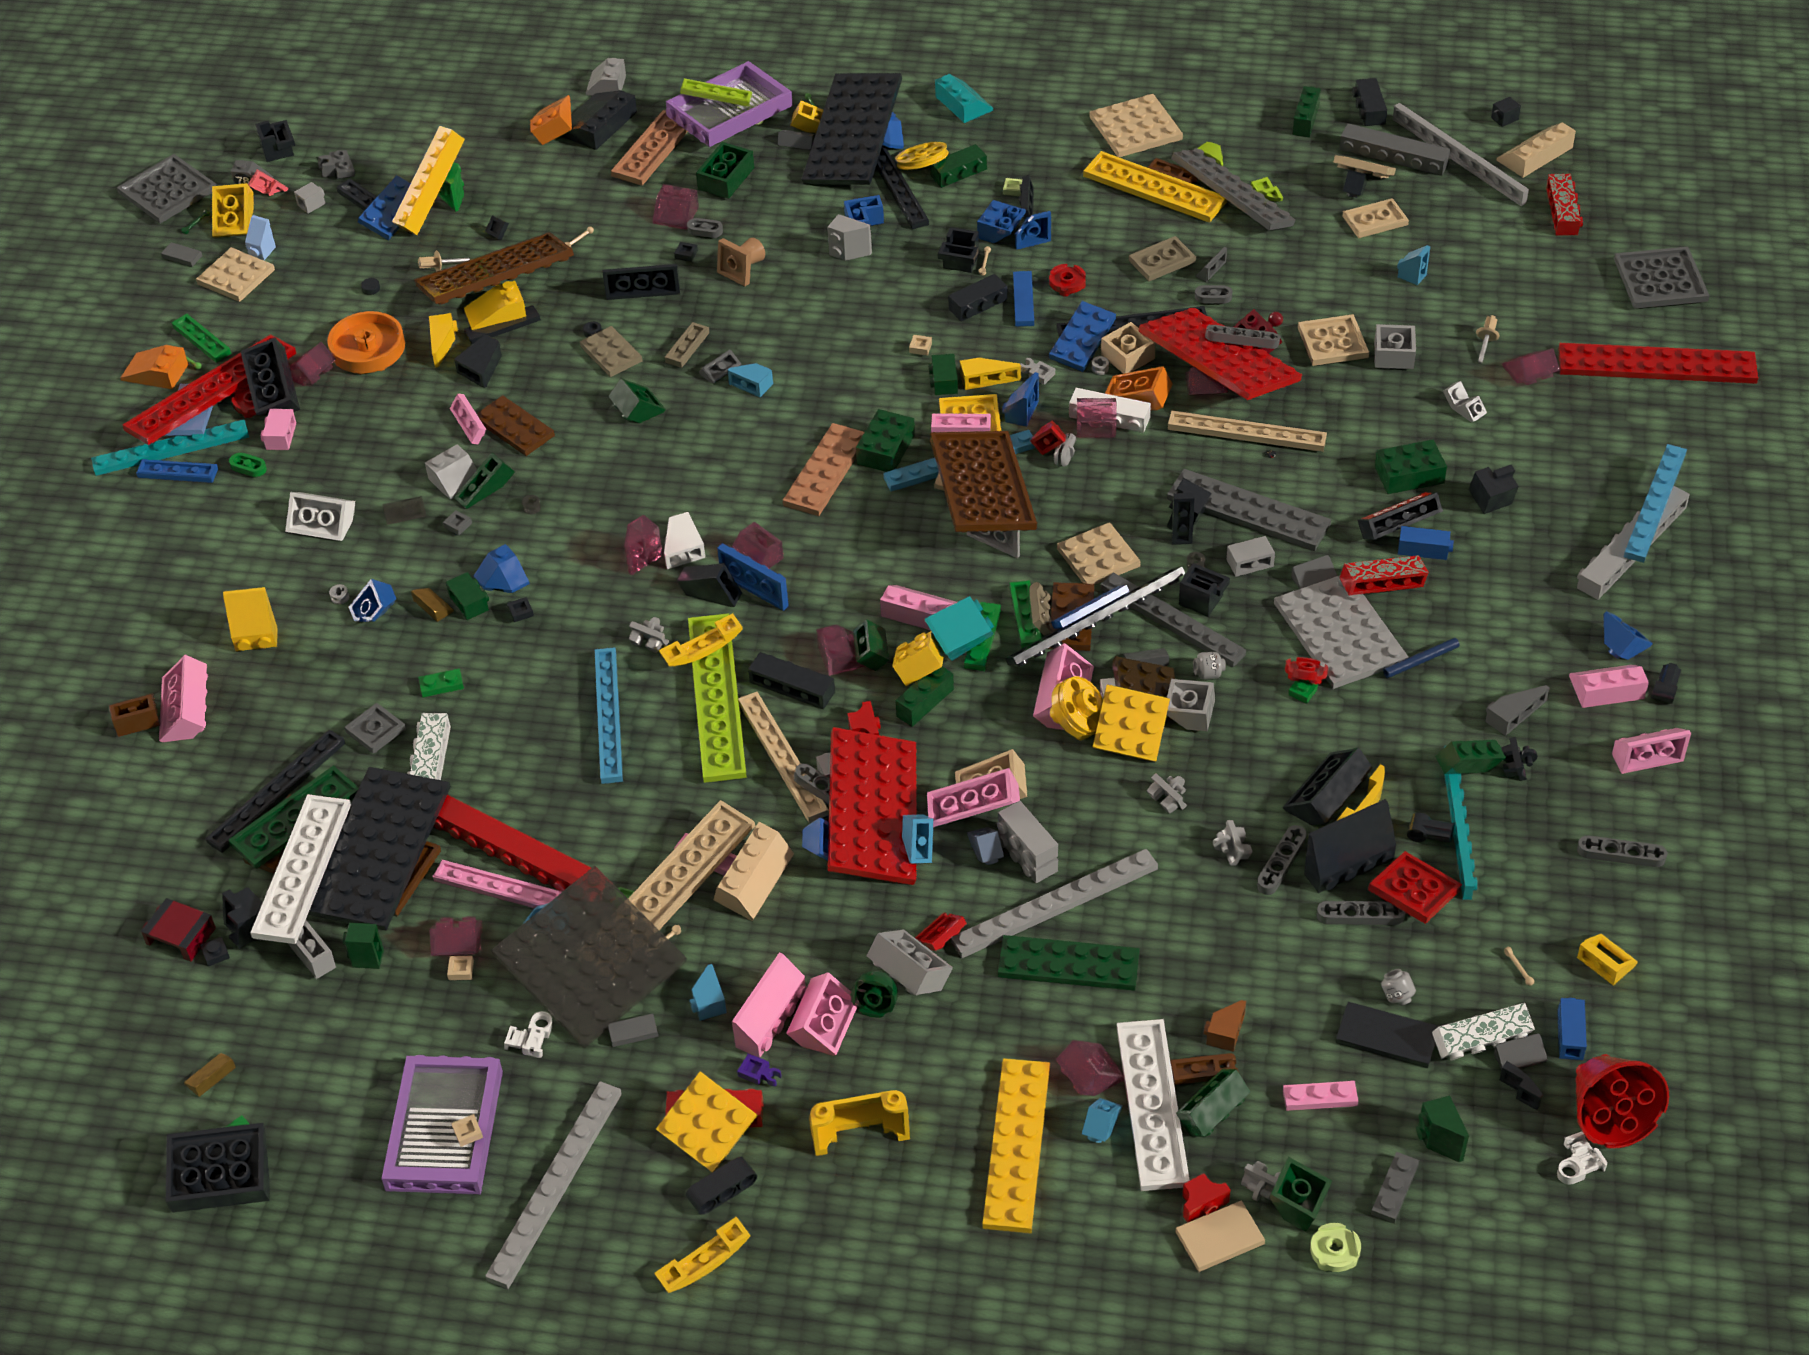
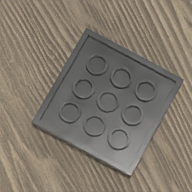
[117,154,217,224]
[1614,247,1709,309]

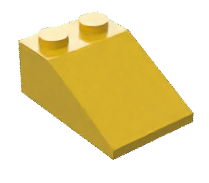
[212,183,254,238]
[464,281,526,330]
[223,587,278,651]

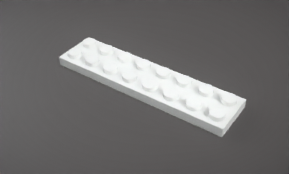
[251,794,351,944]
[1117,1019,1190,1191]

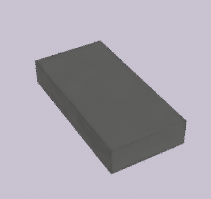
[161,242,202,267]
[608,1014,658,1047]

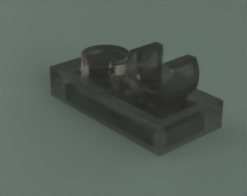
[383,496,426,525]

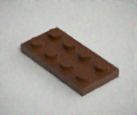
[476,395,555,456]
[1049,582,1094,651]

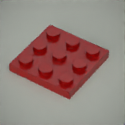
[1368,851,1462,924]

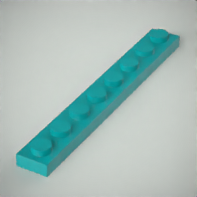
[91,420,249,476]
[1444,746,1477,900]

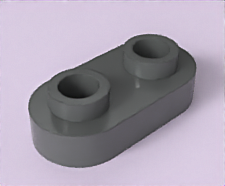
[687,218,723,238]
[1195,285,1233,304]

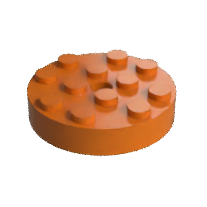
[327,311,405,375]

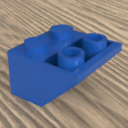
[977,200,1026,243]

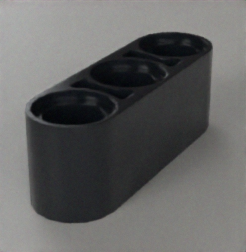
[686,1157,758,1215]

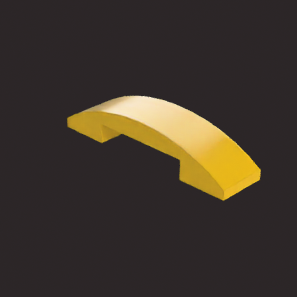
[659,613,743,666]
[1337,764,1385,820]
[654,1217,750,1293]

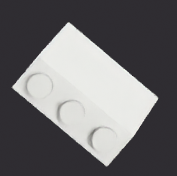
[285,492,355,541]

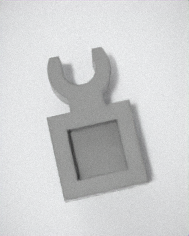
[1020,358,1055,385]

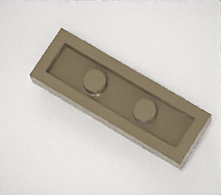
[665,322,709,368]

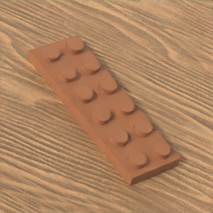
[611,110,688,186]
[783,423,865,516]

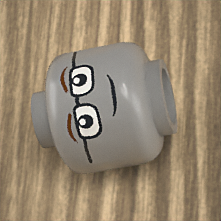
[1193,652,1226,680]
[1381,969,1416,1005]

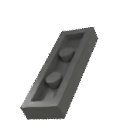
[1371,1152,1419,1224]

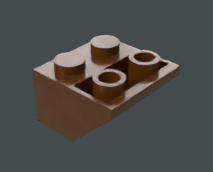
[109,693,160,737]

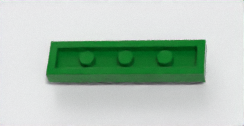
[172,314,232,363]
[1009,580,1042,649]
[964,602,1001,671]

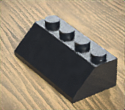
[602,264,680,300]
[241,337,300,416]
[1282,748,1373,825]

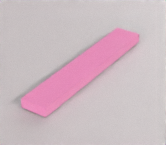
[433,860,564,908]

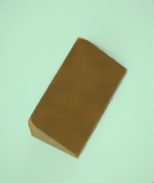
[411,588,454,622]
[184,1053,236,1097]

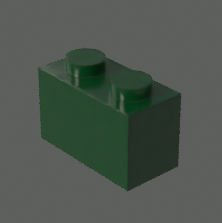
[928,354,958,395]
[446,572,489,620]
[853,619,889,671]
[343,923,384,969]

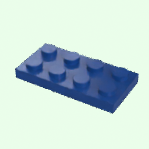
[358,175,411,241]
[1049,301,1116,372]
[717,543,789,611]

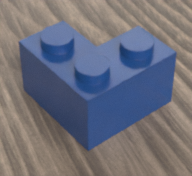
[844,195,884,225]

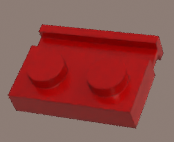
[915,913,967,951]

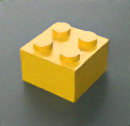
[893,631,945,686]

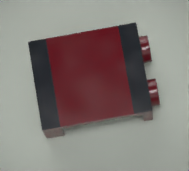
[141,898,216,962]

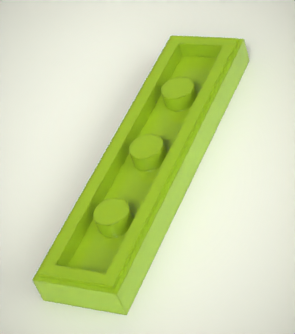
[680,79,752,107]

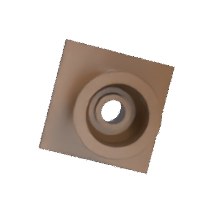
[717,238,765,286]

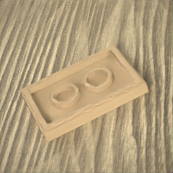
[1343,198,1409,238]
[1176,1200,1265,1272]

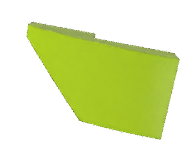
[1197,142,1223,166]
[1251,177,1283,202]

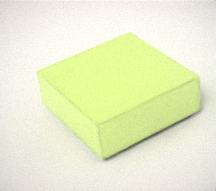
[1003,178,1022,196]

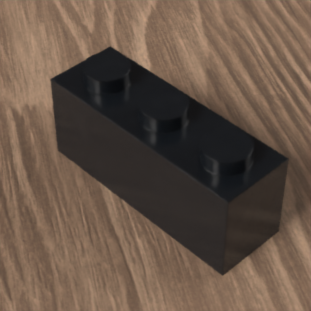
[1352,78,1387,126]
[948,274,1007,322]

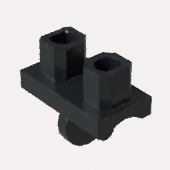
[1501,737,1538,781]

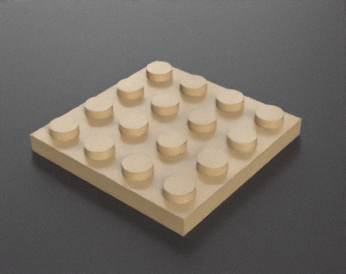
[1090,94,1183,157]

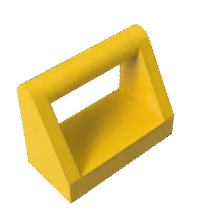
[1577,934,1638,986]

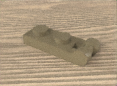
[1029,582,1052,636]

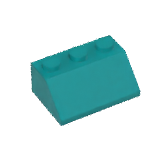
[935,74,993,123]

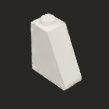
[664,512,705,569]

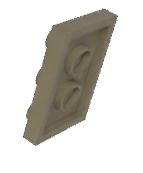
[1129,236,1196,281]
[580,326,642,377]

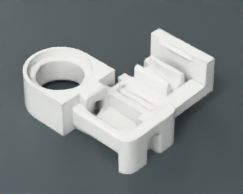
[504,1011,552,1058]
[1557,1131,1607,1185]

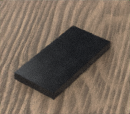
[1336,1002,1439,1068]

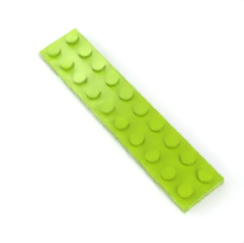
[688,613,747,783]

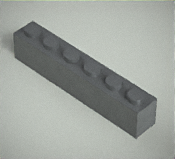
[1339,124,1450,176]

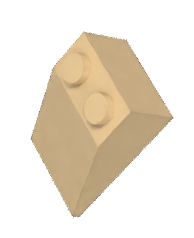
[955,749,1027,799]

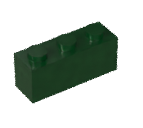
[1292,86,1321,138]
[930,144,987,188]
[895,666,954,727]
[1435,740,1506,774]
[1176,1068,1251,1137]

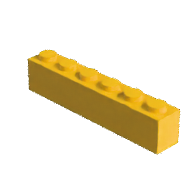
[392,126,465,235]

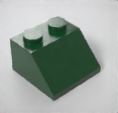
[609,378,666,423]
[1416,1095,1469,1162]
[1269,1157,1332,1232]

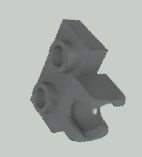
[318,150,355,178]

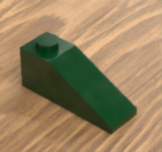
[454,453,515,509]

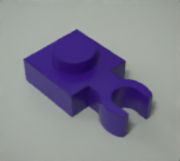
[737,1053,781,1087]

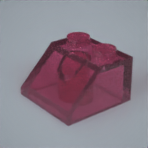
[653,184,699,230]
[290,342,336,386]
[1502,348,1560,385]
[1077,398,1117,437]
[816,625,866,676]
[1056,1040,1124,1096]

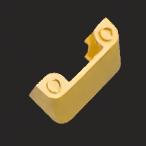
[809,1090,910,1156]

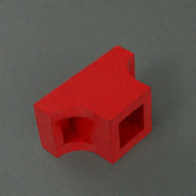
[847,701,881,735]
[1183,1173,1231,1223]

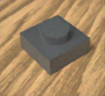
[443,510,472,535]

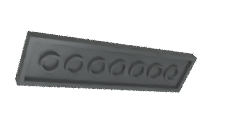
[1172,148,1295,230]
[1167,469,1331,551]

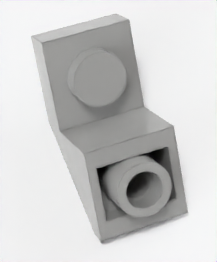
[1443,381,1487,422]

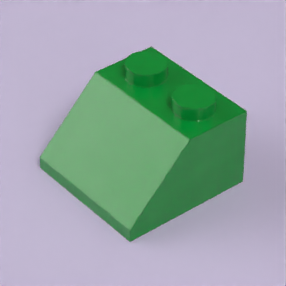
[438,162,464,212]

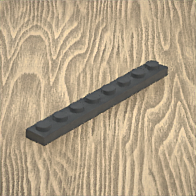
[1101,572,1246,667]

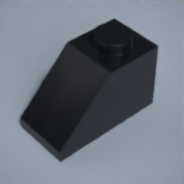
[1343,170,1370,198]

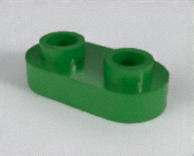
[229,453,267,477]

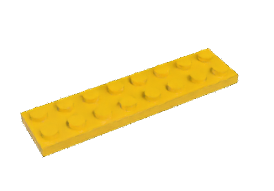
[1083,151,1227,223]
[983,1058,1050,1233]

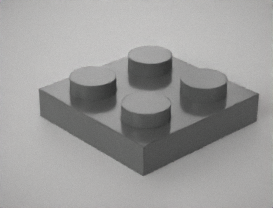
[345,703,406,754]

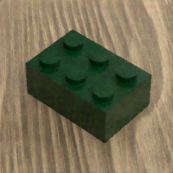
[696,142,755,199]
[856,409,915,472]
[1375,439,1447,494]

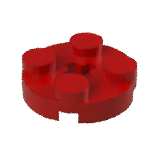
[1049,264,1086,296]
[232,384,256,418]
[1285,657,1328,684]

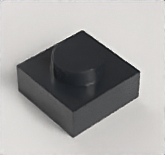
[485,215,509,240]
[674,242,698,262]
[507,597,534,622]
[200,937,230,967]

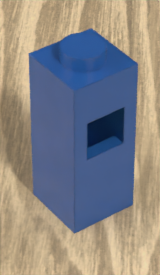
[1398,526,1454,560]
[1557,998,1587,1060]

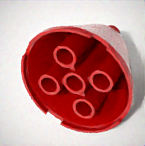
[1576,1054,1669,1148]

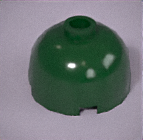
[850,971,898,1018]

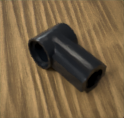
[1651,663,1681,704]
[1407,813,1454,842]

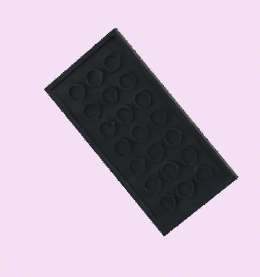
[802,73,902,185]
[308,767,451,931]

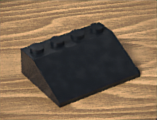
[561,90,637,150]
[1304,799,1396,893]
[166,1123,270,1213]

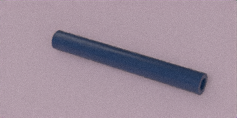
[1383,638,1460,678]

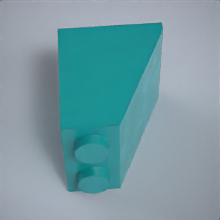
[924,596,994,661]

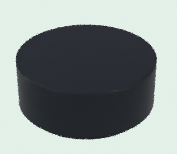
[361,278,380,295]
[583,321,602,338]

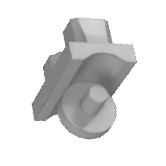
[629,617,669,653]
[1146,773,1187,814]
[1213,820,1252,866]
[1241,1161,1281,1201]

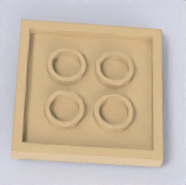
[1333,155,1396,178]
[196,247,275,302]
[1298,314,1369,366]
[1057,522,1140,585]

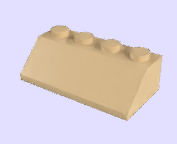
[1497,122,1576,178]
[713,822,794,921]

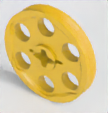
[895,142,949,170]

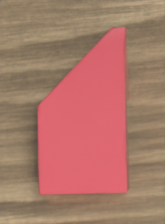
[248,169,288,196]

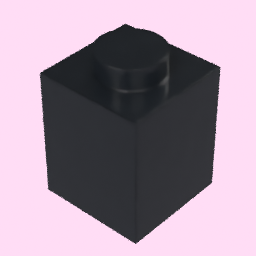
[1491,97,1521,127]

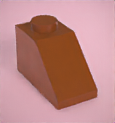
[1203,1000,1246,1052]

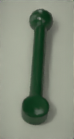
[181,209,210,234]

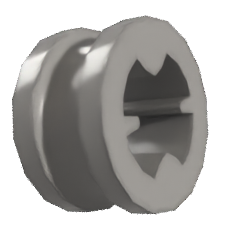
[1092,356,1109,375]
[329,584,349,605]

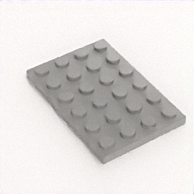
[1274,575,1409,689]

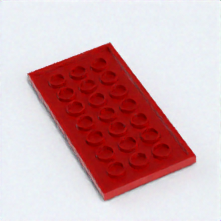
[1138,308,1302,400]
[828,727,916,885]

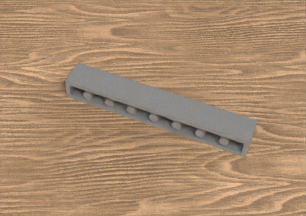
[1577,486,1690,600]

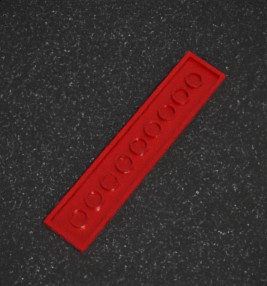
[123,334,296,445]
[1558,343,1758,384]

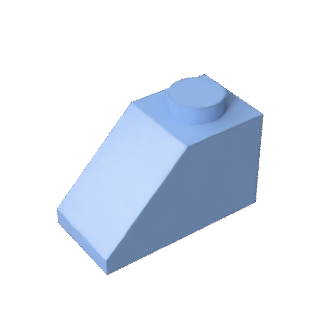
[245,215,276,260]

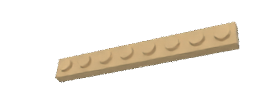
[1168,411,1327,452]
[738,692,829,823]

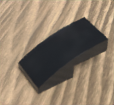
[1499,1061,1543,1110]

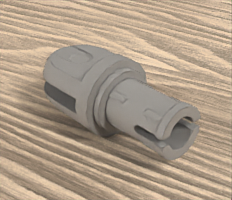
[1054,433,1076,467]

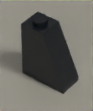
[454,334,502,388]
[677,563,742,607]

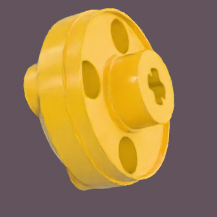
[1050,676,1103,741]

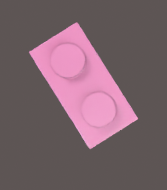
[261,409,296,450]

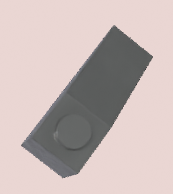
[1485,685,1549,736]

